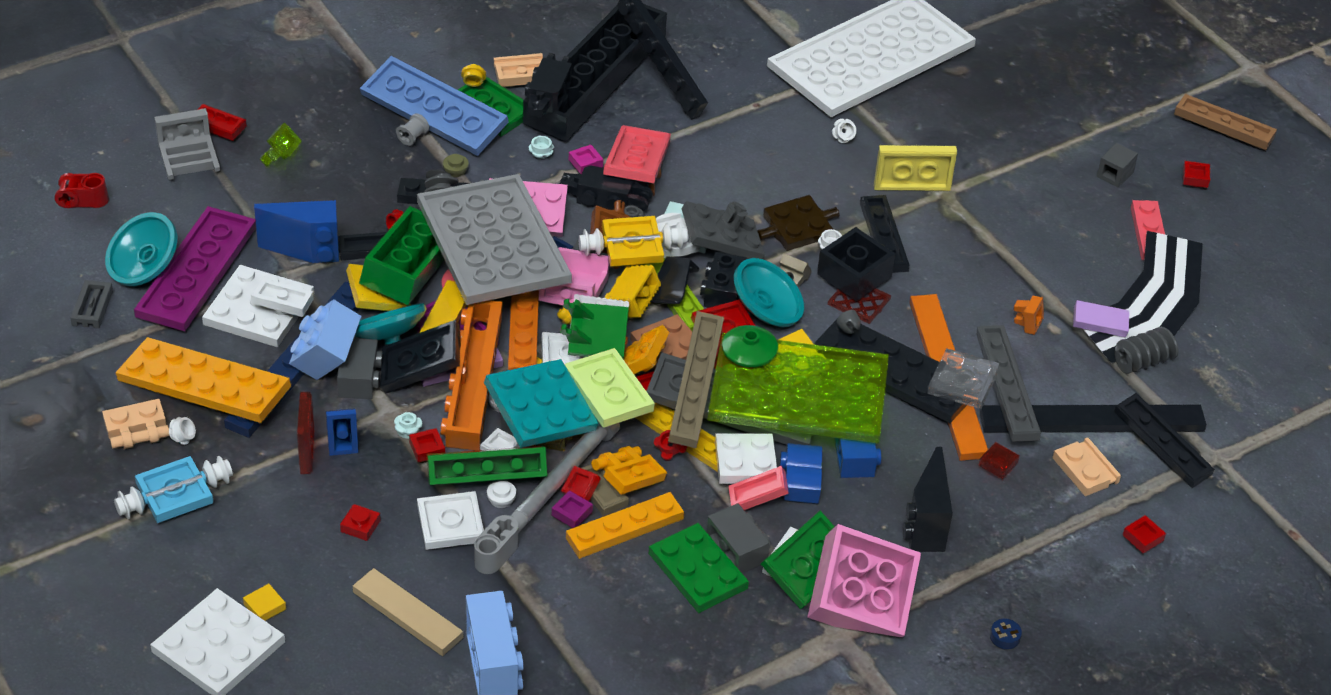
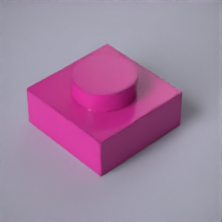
[568,145,603,174]

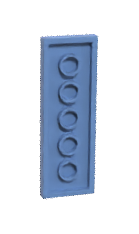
[360,56,509,156]

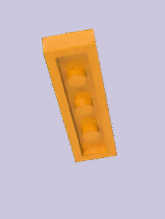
[566,492,684,559]

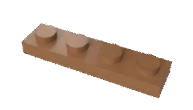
[1174,94,1277,150]

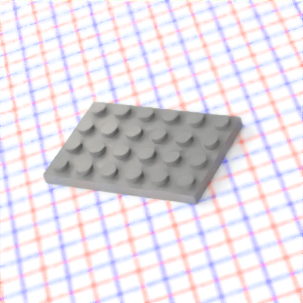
[417,174,572,305]

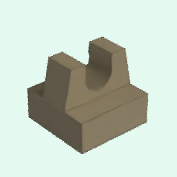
[779,253,812,288]

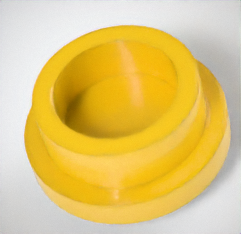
[461,64,486,87]

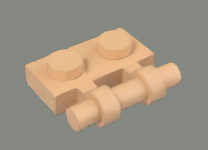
[102,399,170,449]

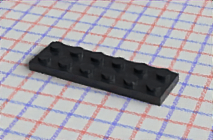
[814,319,981,424]

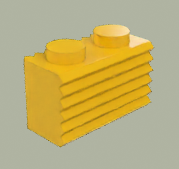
[605,264,661,318]

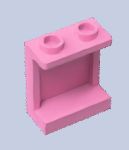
[539,247,609,305]

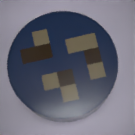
[990,619,1022,649]

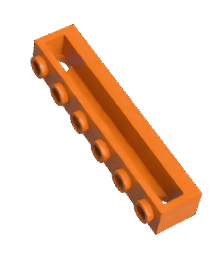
[440,300,502,450]

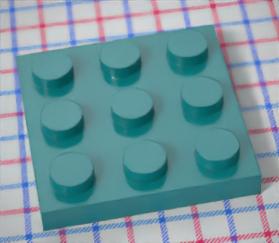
[484,359,599,448]

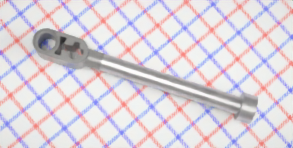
[474,417,620,574]

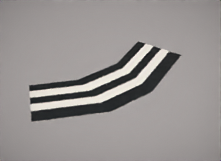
[1084,231,1203,364]

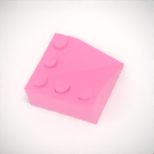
[807,524,921,637]

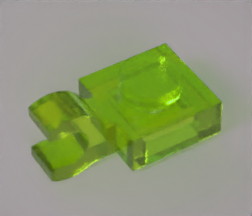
[260,122,302,167]

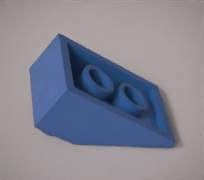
[254,200,339,263]

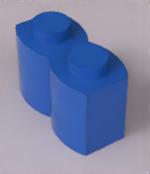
[779,443,822,503]

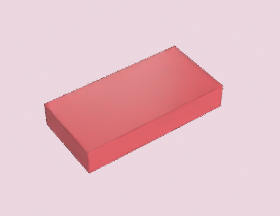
[729,466,789,510]

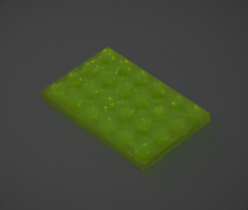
[707,333,889,443]

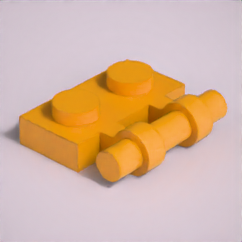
[624,325,670,374]
[591,446,667,495]

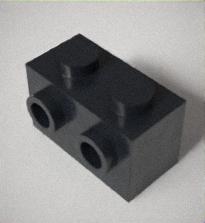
[700,252,747,308]

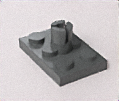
[681,201,765,259]

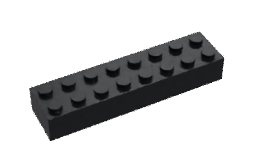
[523,4,667,141]

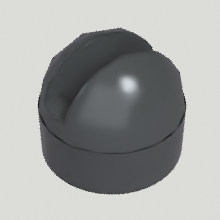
[837,310,861,334]

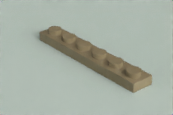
[668,311,724,448]

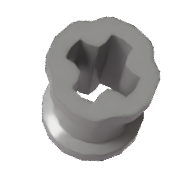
[396,113,429,146]

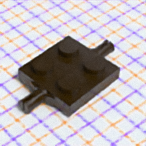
[757,195,840,251]

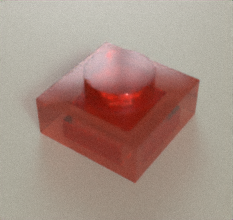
[979,442,1020,479]

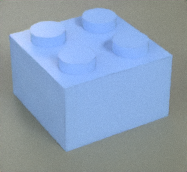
[289,299,361,380]

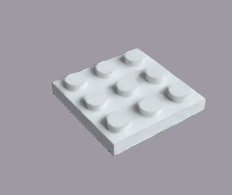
[202,265,314,347]
[150,588,285,695]

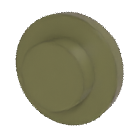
[443,154,469,177]

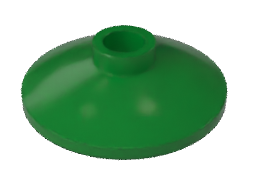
[722,325,778,367]

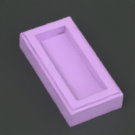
[1073,300,1129,337]

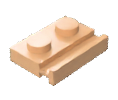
[494,53,543,87]
[1053,438,1121,496]

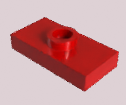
[197,104,247,141]

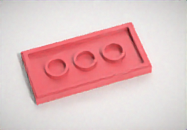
[603,125,671,183]

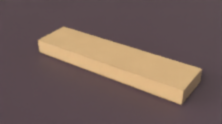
[353,568,463,656]

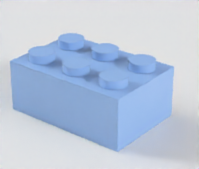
[466,591,523,695]

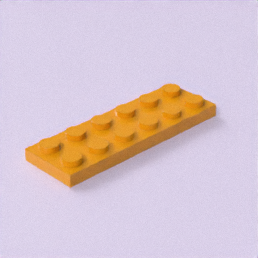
[115,337,291,423]

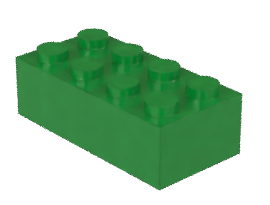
[359,206,445,305]

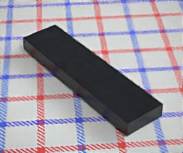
[860,195,910,273]
[1114,393,1215,488]

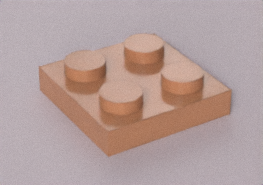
[630,314,692,370]

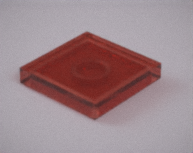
[297,392,315,474]

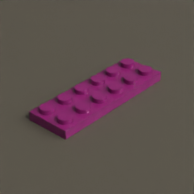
[134,206,256,331]

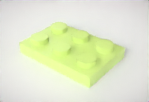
[565,348,655,428]

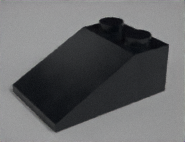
[903,447,953,552]

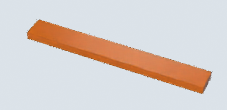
[909,294,989,461]

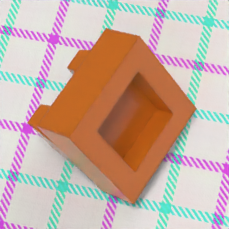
[1014,296,1044,335]

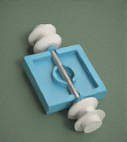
[114,456,233,523]

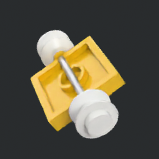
[579,216,687,267]

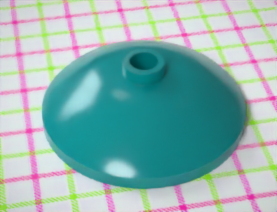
[105,212,178,286]
[734,258,804,327]
[354,303,427,345]

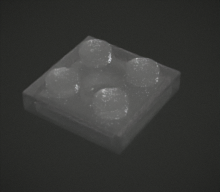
[928,348,1000,409]

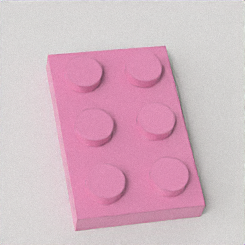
[489,178,568,237]

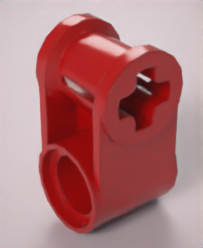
[55,173,109,208]

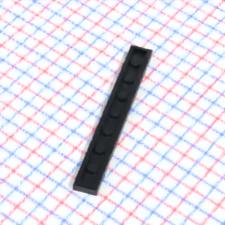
[980,404,1207,432]

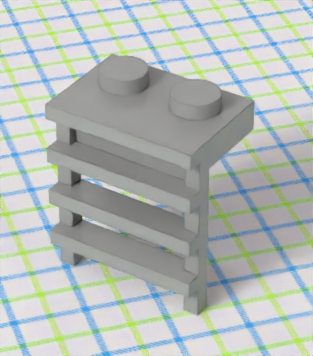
[154,108,220,180]

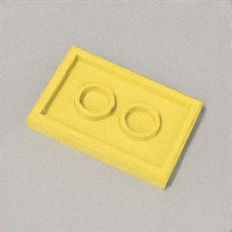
[874,145,957,191]

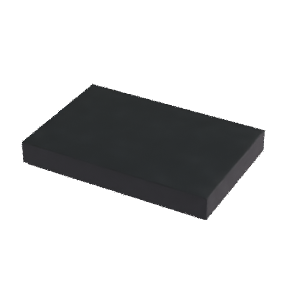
[380,320,460,393]

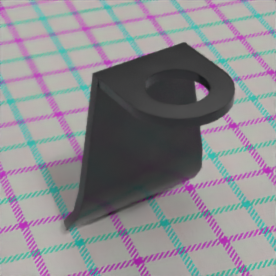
[650,256,699,304]

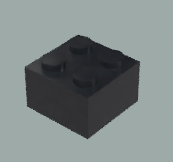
[817,227,895,302]

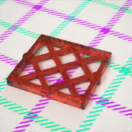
[827,288,891,324]

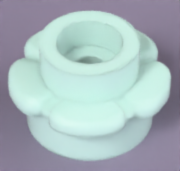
[529,136,554,159]
[394,412,422,439]

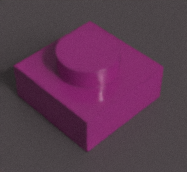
[551,490,593,528]

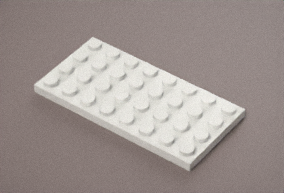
[767,0,976,117]

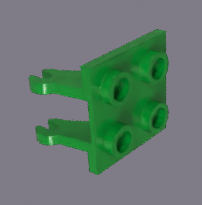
[560,299,629,360]

